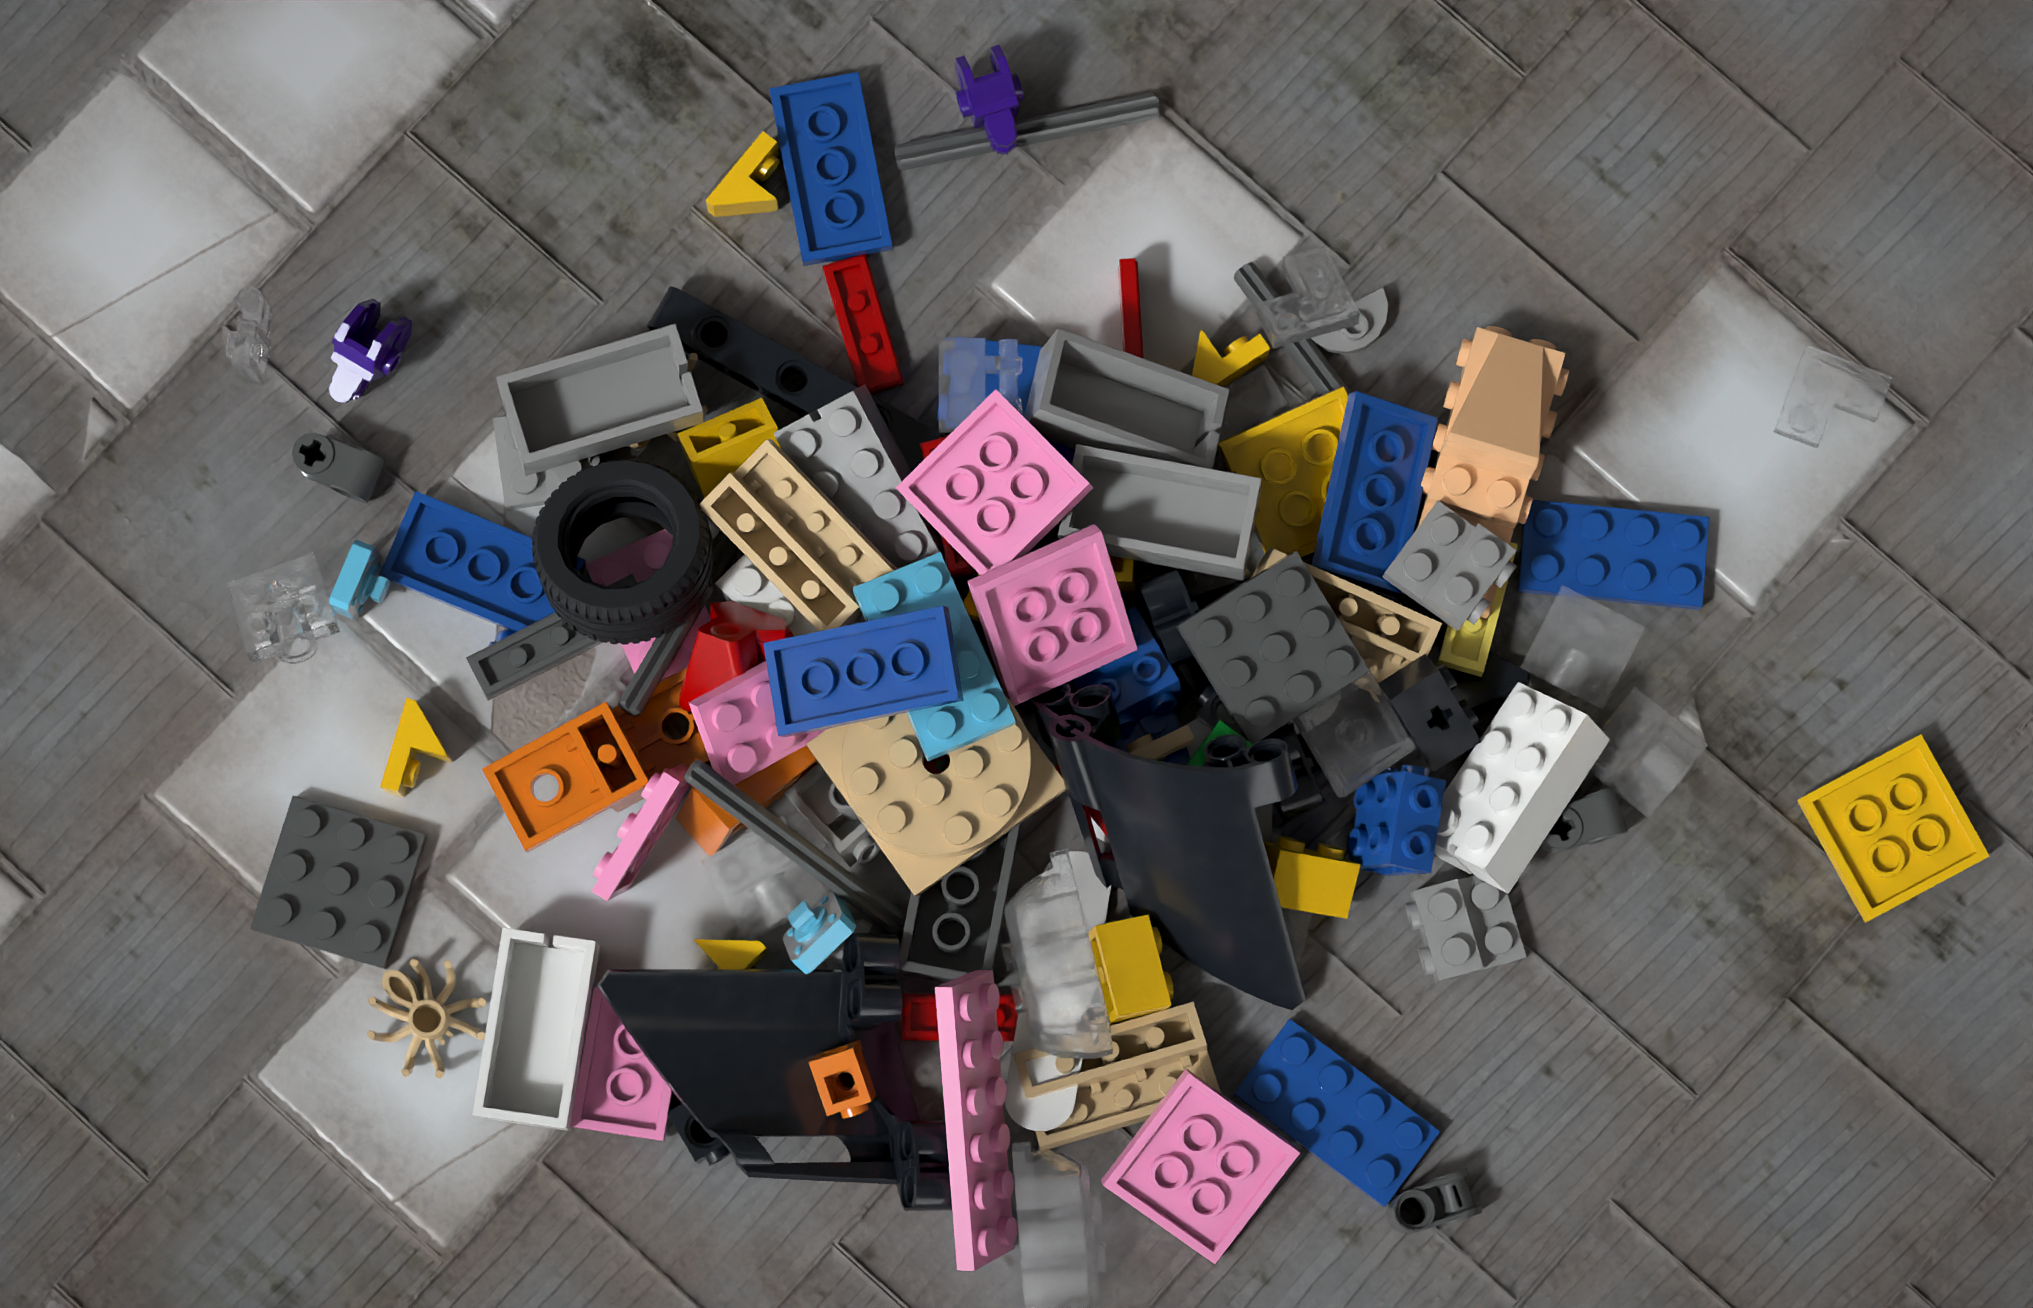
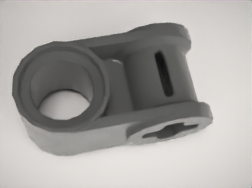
[292,433,386,504]
[1539,787,1628,854]
[1387,1168,1482,1234]

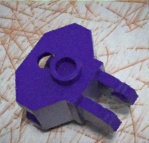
[955,45,1024,155]
[328,299,412,403]

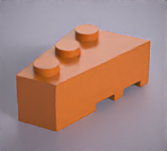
[676,745,818,859]

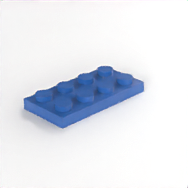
[769,72,893,266]
[1312,391,1438,596]
[379,491,587,632]
[1517,500,1709,610]
[763,605,964,737]
[1233,1019,1440,1207]

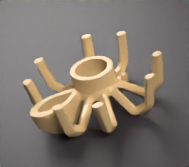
[367,958,486,1079]

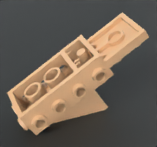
[1401,326,1569,619]

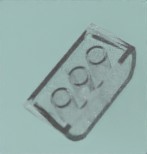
[1001,849,1113,1059]
[1011,1142,1107,1308]

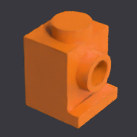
[808,1040,877,1119]

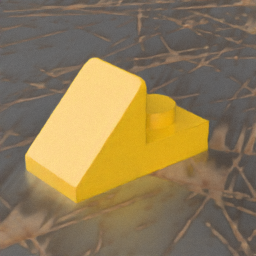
[705,131,780,217]
[1192,330,1270,387]
[380,698,452,797]
[694,939,768,969]

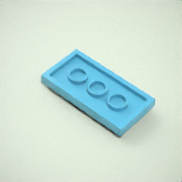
[853,552,1016,761]

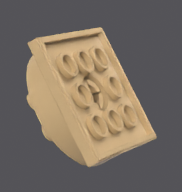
[806,696,1066,898]

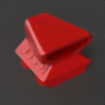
[679,601,794,712]

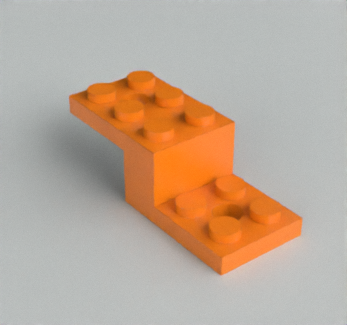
[482,668,710,852]

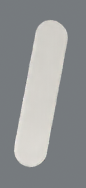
[1005,851,1111,1131]

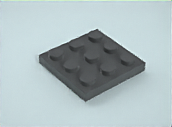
[1175,551,1369,744]
[250,795,428,970]

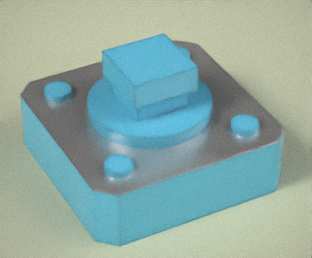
[329,540,390,620]
[782,891,856,974]

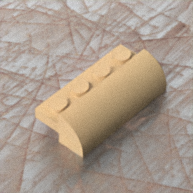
[699,439,897,631]
[1252,548,1442,701]
[1013,1002,1221,1151]

